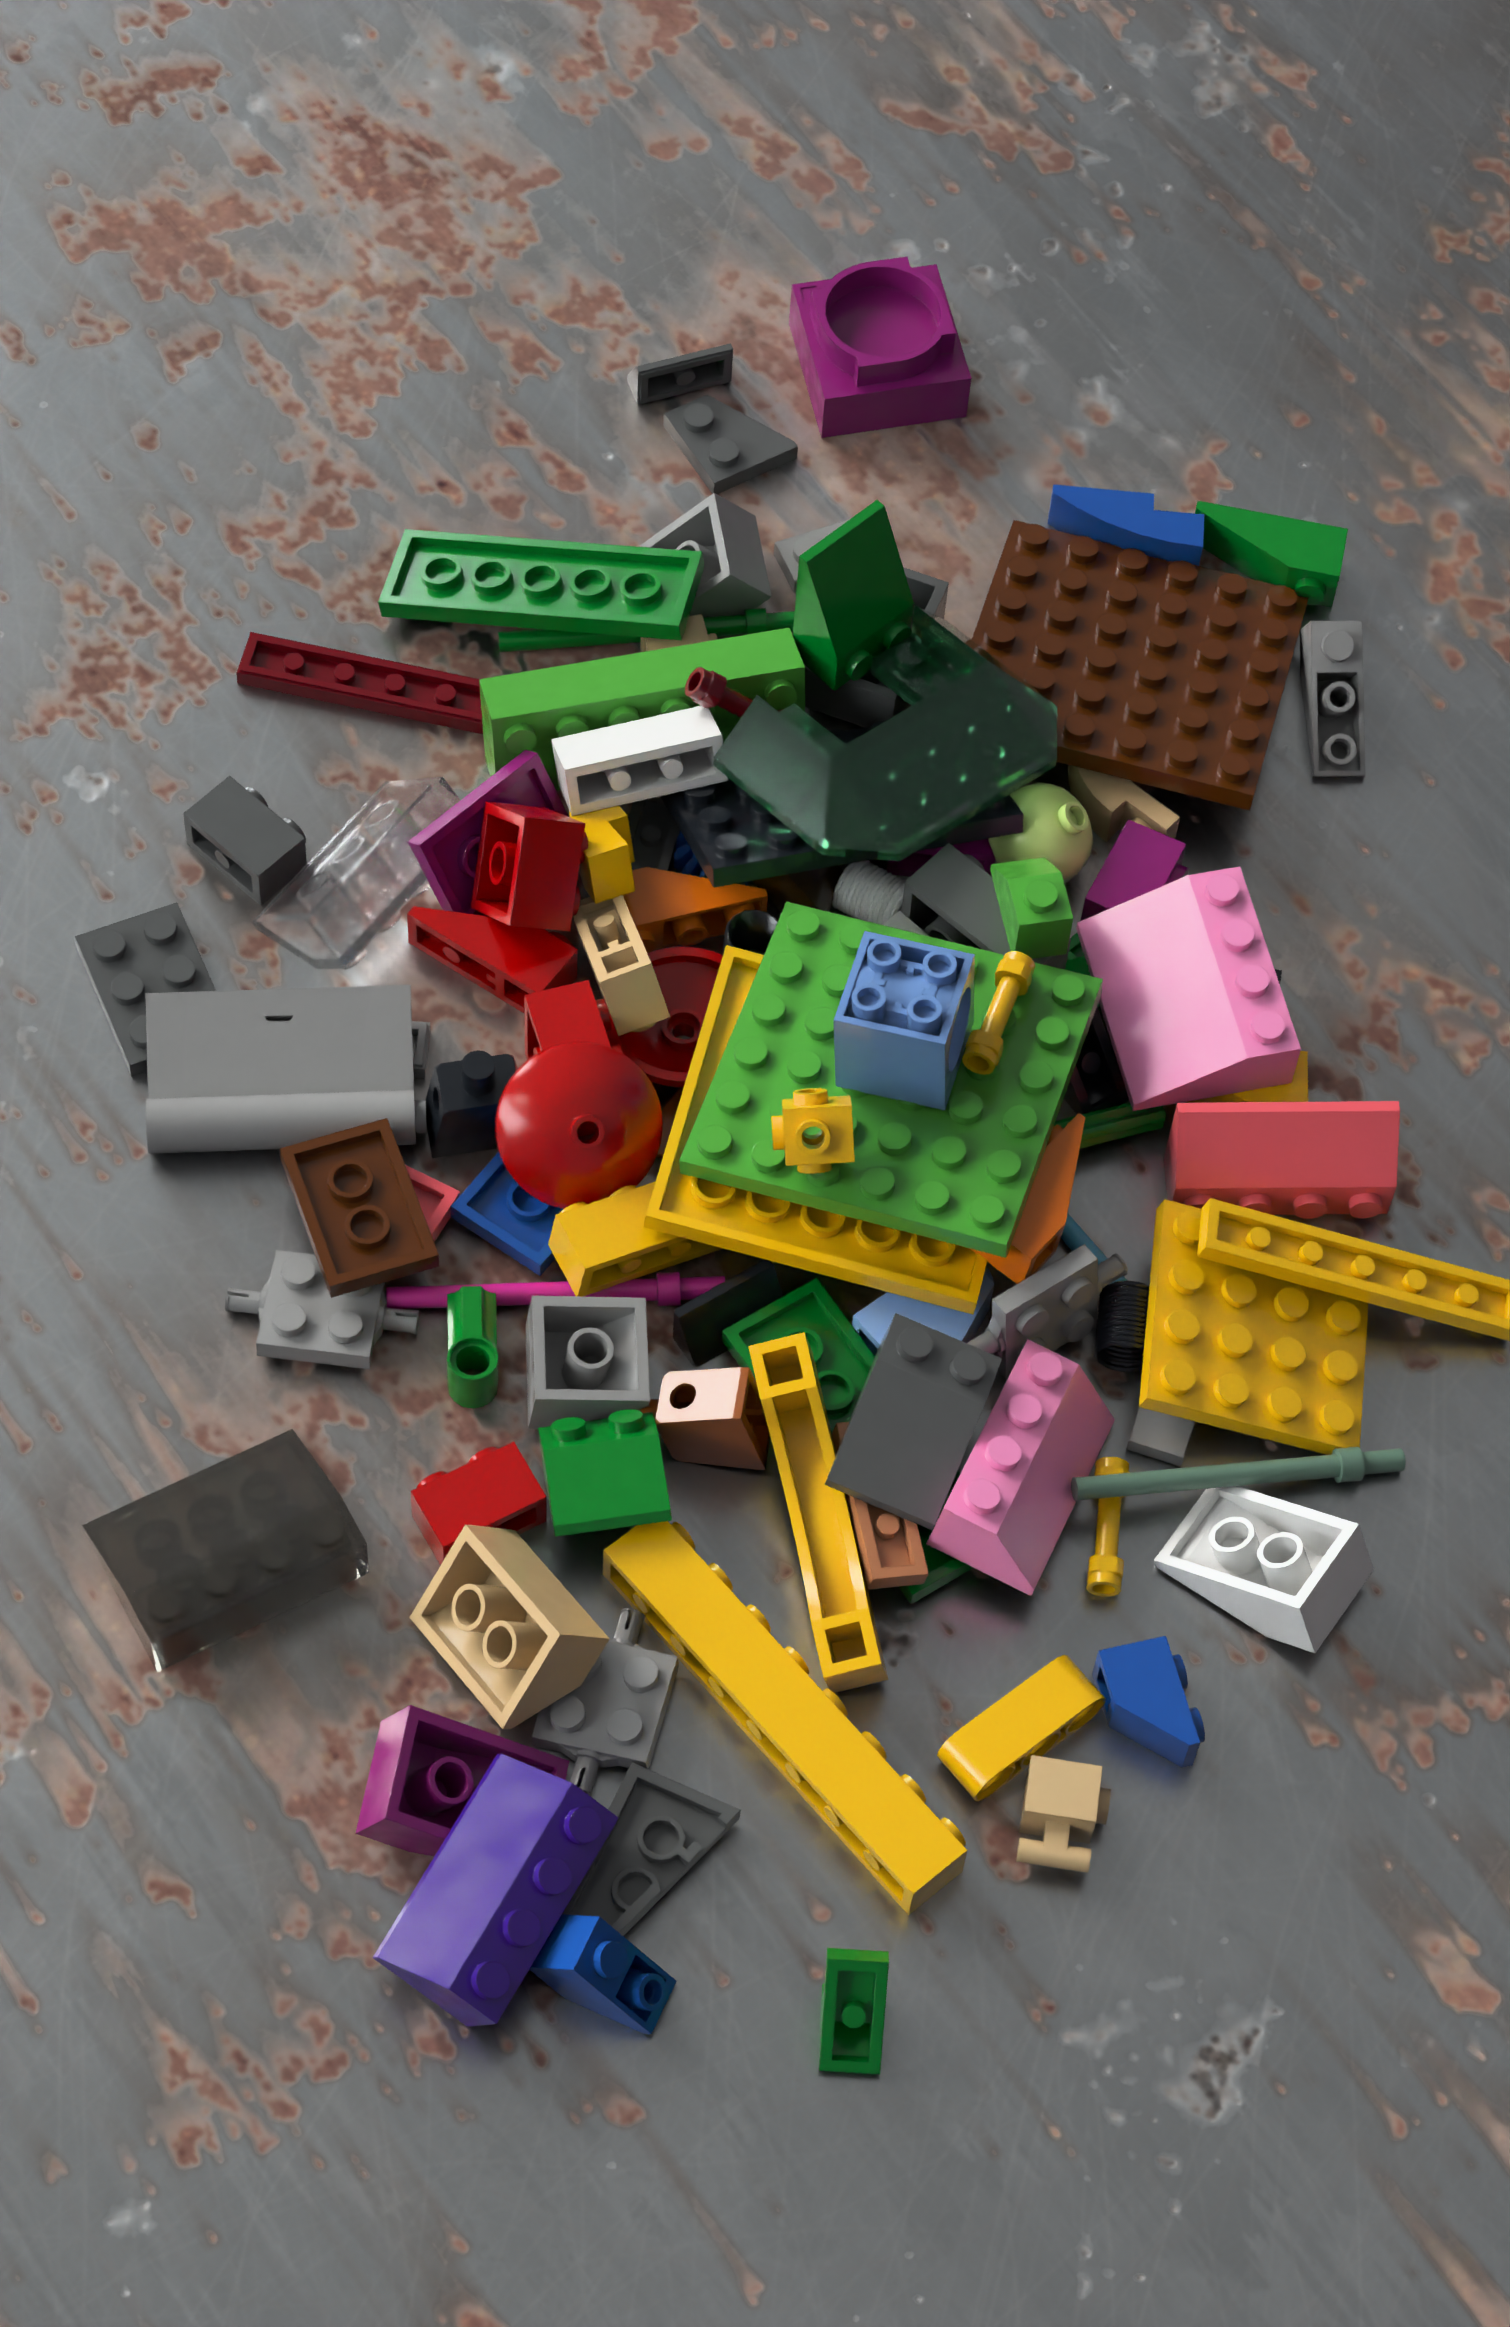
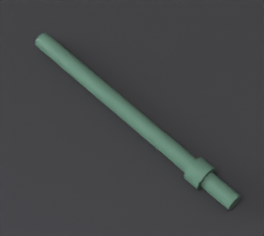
[1071,1447,1406,1501]

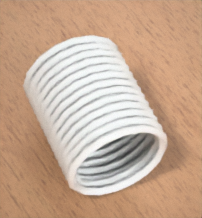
[832,860,905,925]

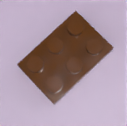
[280,1118,439,1298]

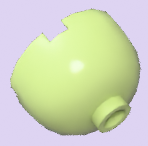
[988,783,1093,884]

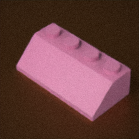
[926,1339,1115,1596]

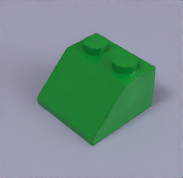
[538,1409,672,1537]

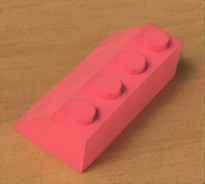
[1164,1101,1400,1219]

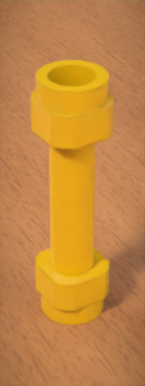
[962,951,1035,1075]
[1086,1457,1130,1597]

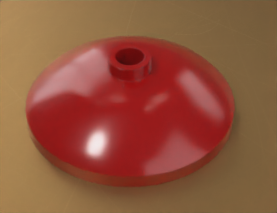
[606,947,723,1087]
[495,1042,663,1209]

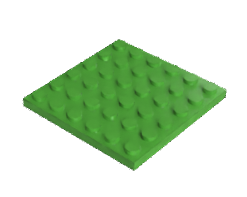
[679,902,1103,1258]

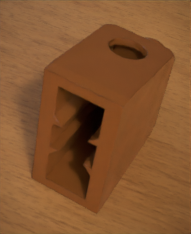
[639,1367,771,1470]

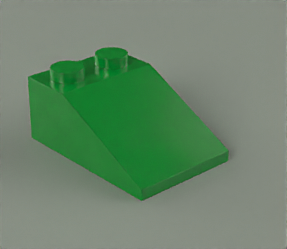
[793,500,914,691]

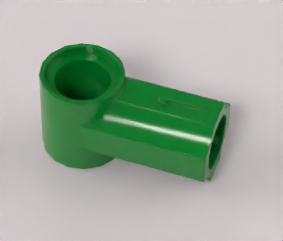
[447,1286,499,1409]

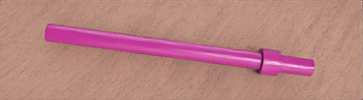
[386,1272,725,1309]

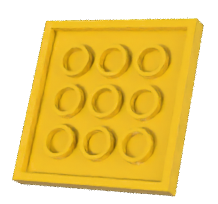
[1139,1199,1369,1455]

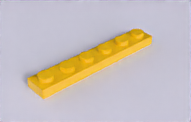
[1197,1198,1510,1341]

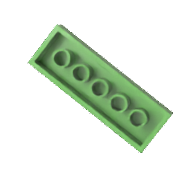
[479,628,806,790]

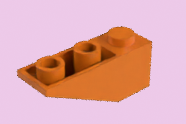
[623,867,768,953]
[969,1113,1086,1284]

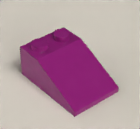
[355,1705,569,1856]

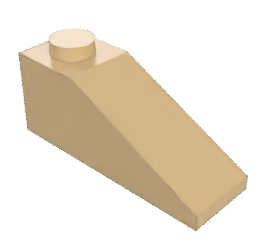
[573,895,670,1036]

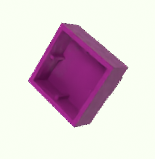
[789,257,972,438]

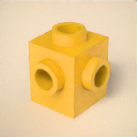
[771,1088,855,1174]

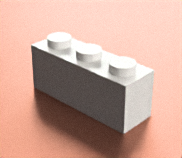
[551,706,728,816]

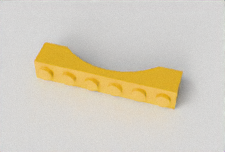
[748,1332,889,1693]

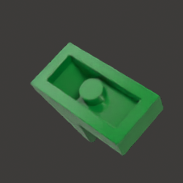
[819,1948,889,2074]

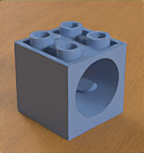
[834,931,975,1110]

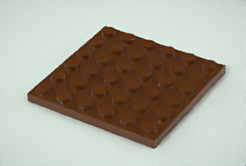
[942,520,1309,811]

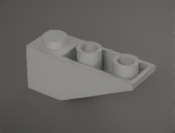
[1300,620,1365,777]

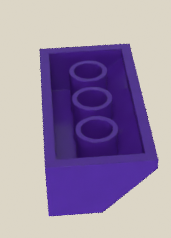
[372,1753,619,2027]

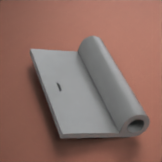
[145,985,427,1154]

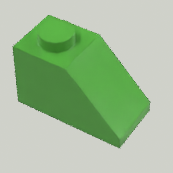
[990,857,1073,959]

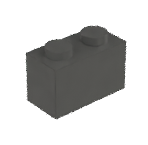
[183,776,307,905]

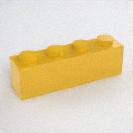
[548,1181,723,1297]

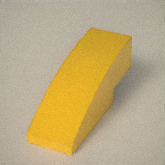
[569,806,635,904]

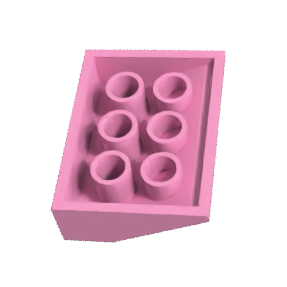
[1076,866,1301,1111]

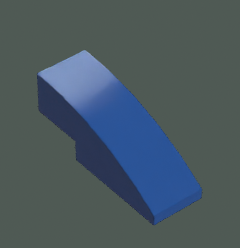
[1048,484,1204,566]

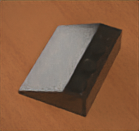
[82,1429,369,1672]

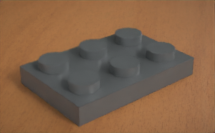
[75,902,216,1077]

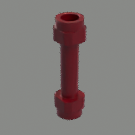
[685,667,806,750]

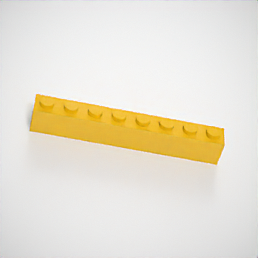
[602,1521,967,1915]

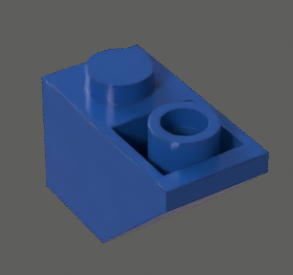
[1092,1636,1205,1768]
[529,1914,677,2034]

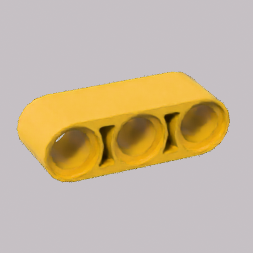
[937,1655,1106,1801]

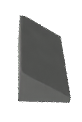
[627,343,733,404]

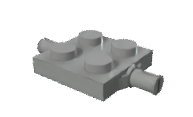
[967,1244,1128,1379]
[225,1250,420,1369]
[532,1608,679,1796]

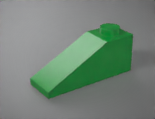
[1195,500,1348,607]

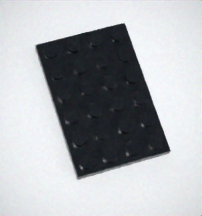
[660,712,1023,887]

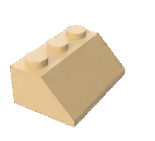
[409,1524,610,1729]

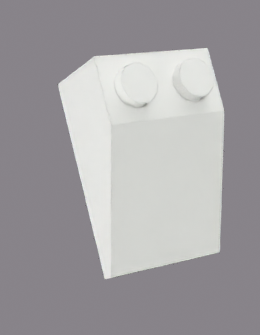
[1154,1486,1374,1653]

